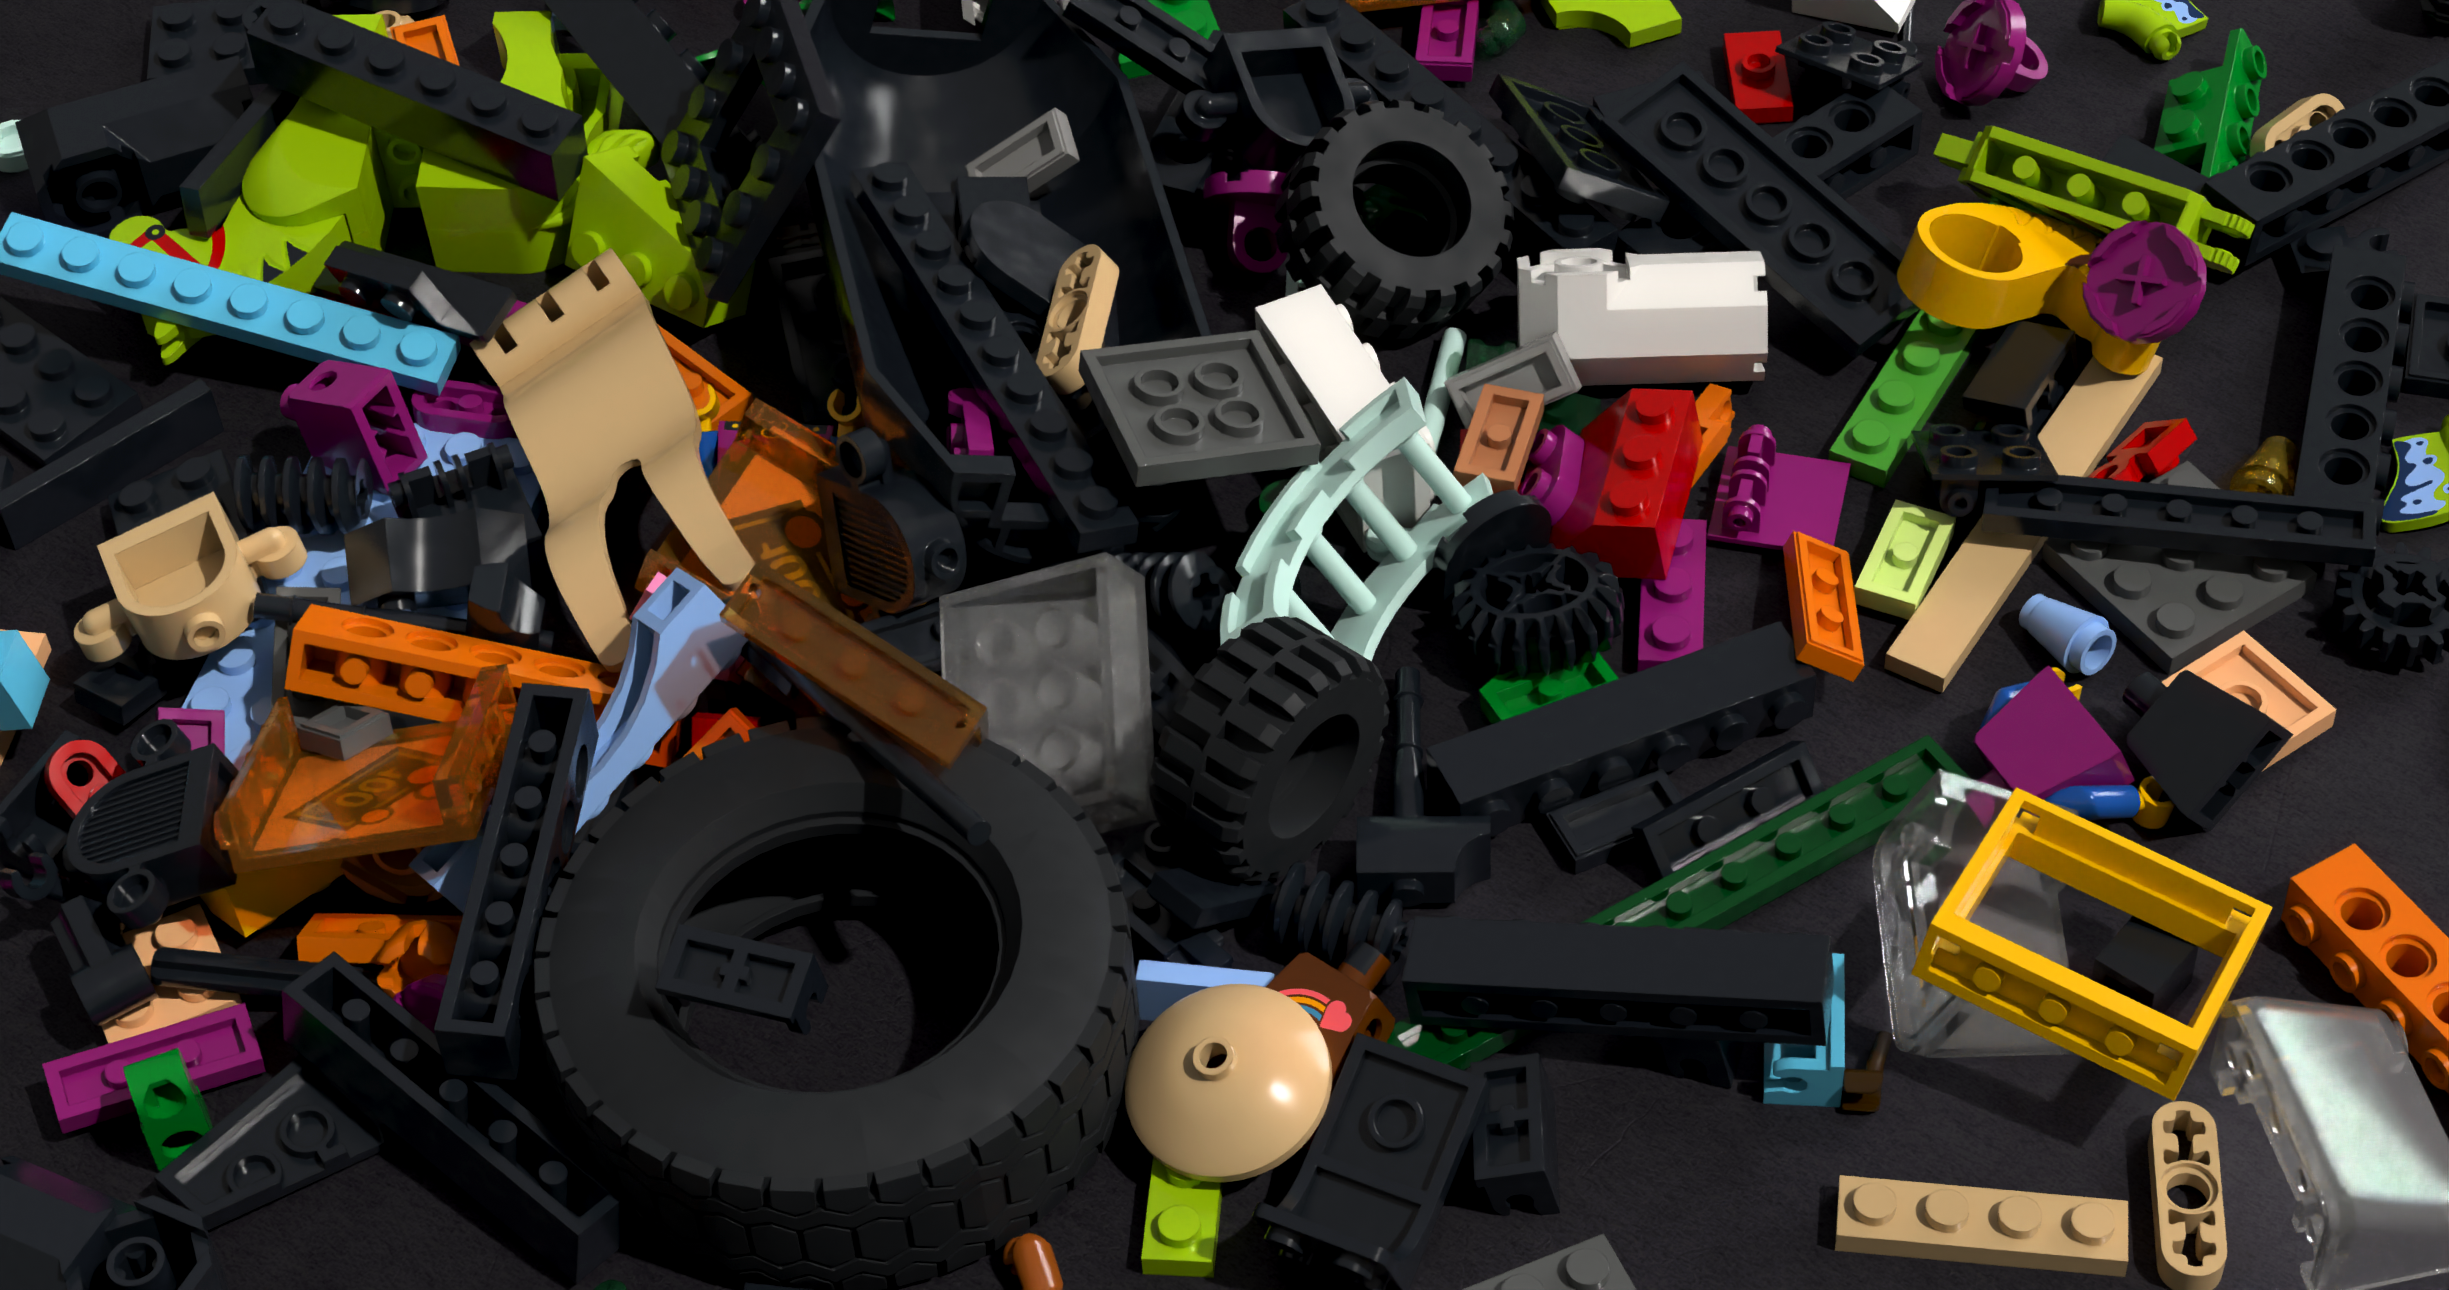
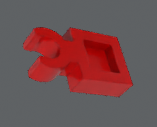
[2088,418,2197,482]

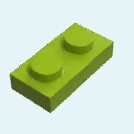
[1141,1157,1224,1278]

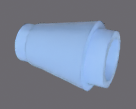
[2019,594,2117,675]

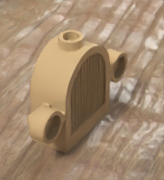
[74,491,307,662]

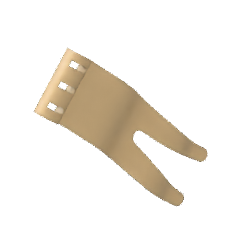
[469,248,757,673]

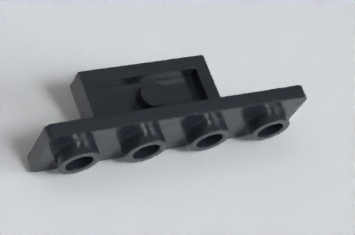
[314,241,517,343]

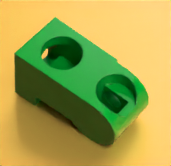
[123,1048,213,1172]

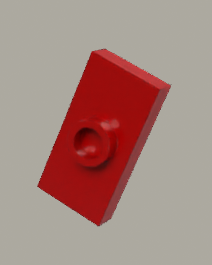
[1723,30,1794,124]

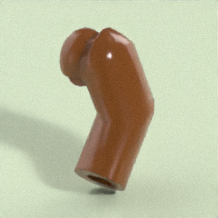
[1003,1233,1063,1290]

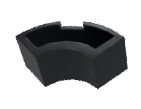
[344,507,532,612]

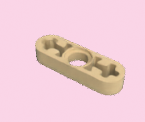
[1036,244,1119,395]
[2148,1101,2227,1290]

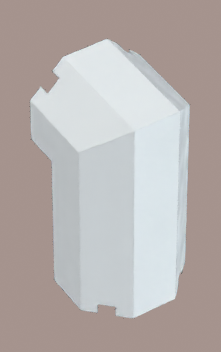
[1517,248,1768,386]

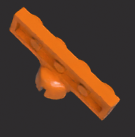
[297,913,463,999]

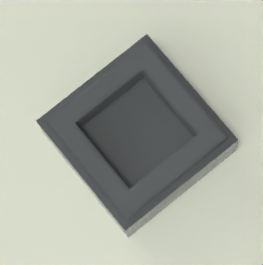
[297,701,393,761]

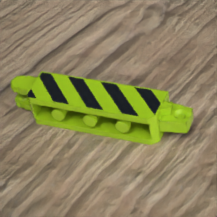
[1933,126,2255,274]

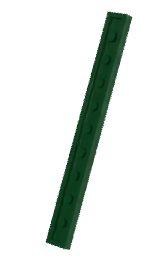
[1387,735,1969,1070]

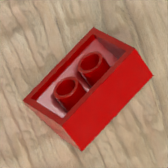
[1549,388,1703,580]

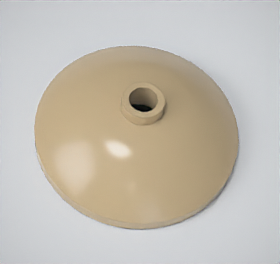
[1125,984,1333,1182]

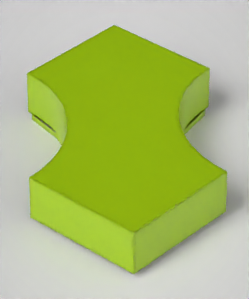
[1538,0,1682,48]

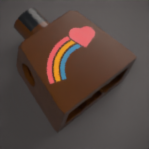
[1266,940,1395,1100]

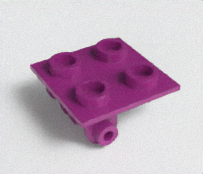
[1707,424,1851,551]

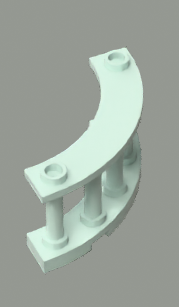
[1220,377,1494,661]

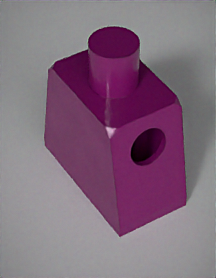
[280,360,428,496]

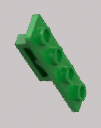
[2154,28,2267,178]

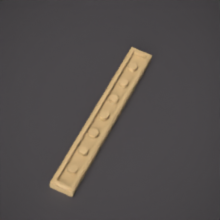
[1884,355,2163,693]

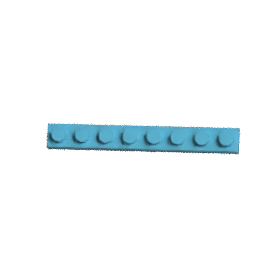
[0,212,461,396]

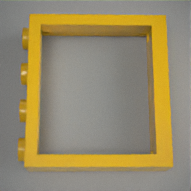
[1911,787,2273,1101]

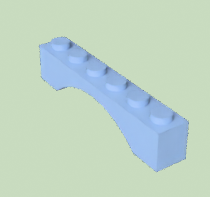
[408,567,754,914]

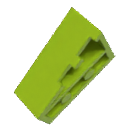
[565,145,756,328]

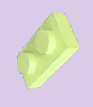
[1854,500,1956,620]

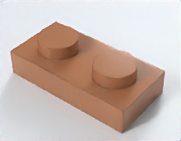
[1453,383,1544,493]

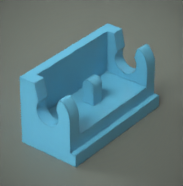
[1763,953,1845,1107]

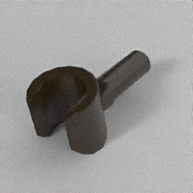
[1842,1031,1893,1112]

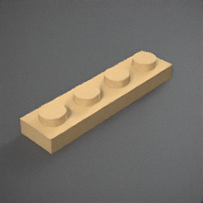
[1835,1175,2128,1277]

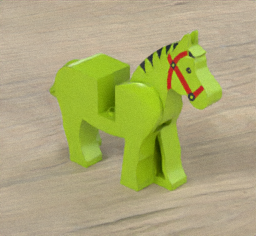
[109,11,660,365]

